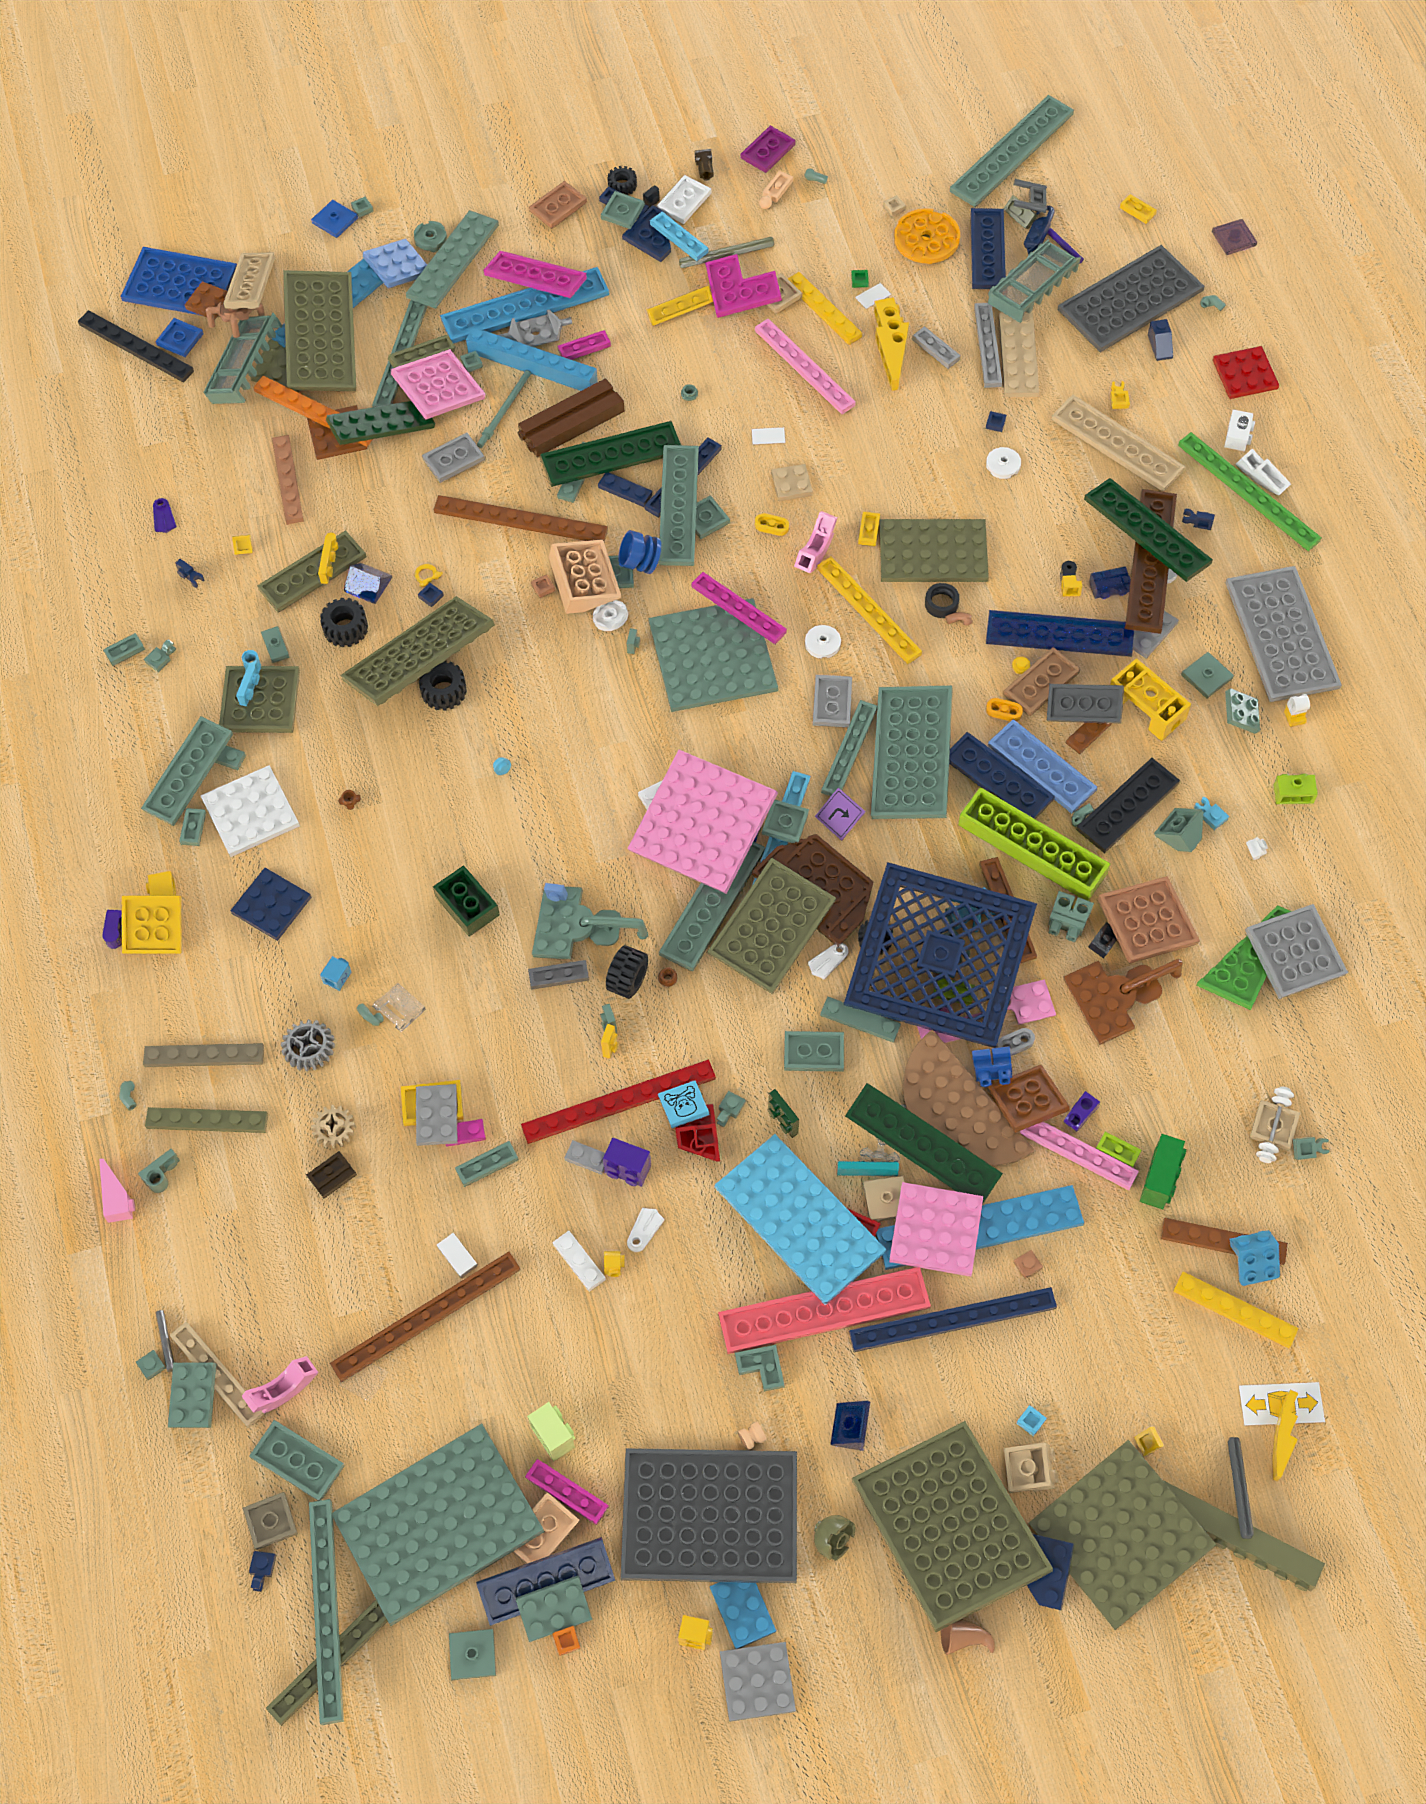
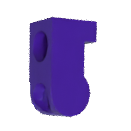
[102,910,122,949]
[1064,1091,1100,1132]

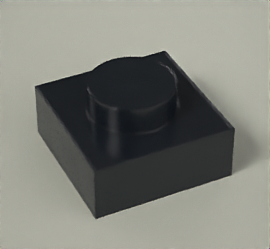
[643,185,660,208]

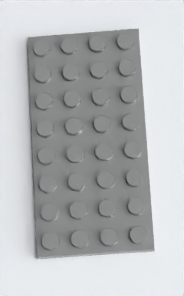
[1225,566,1342,702]

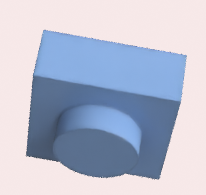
[544,883,568,901]

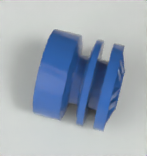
[618,530,661,574]

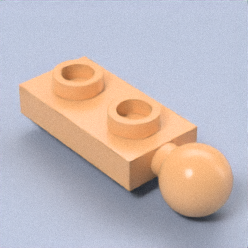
[759,171,793,209]

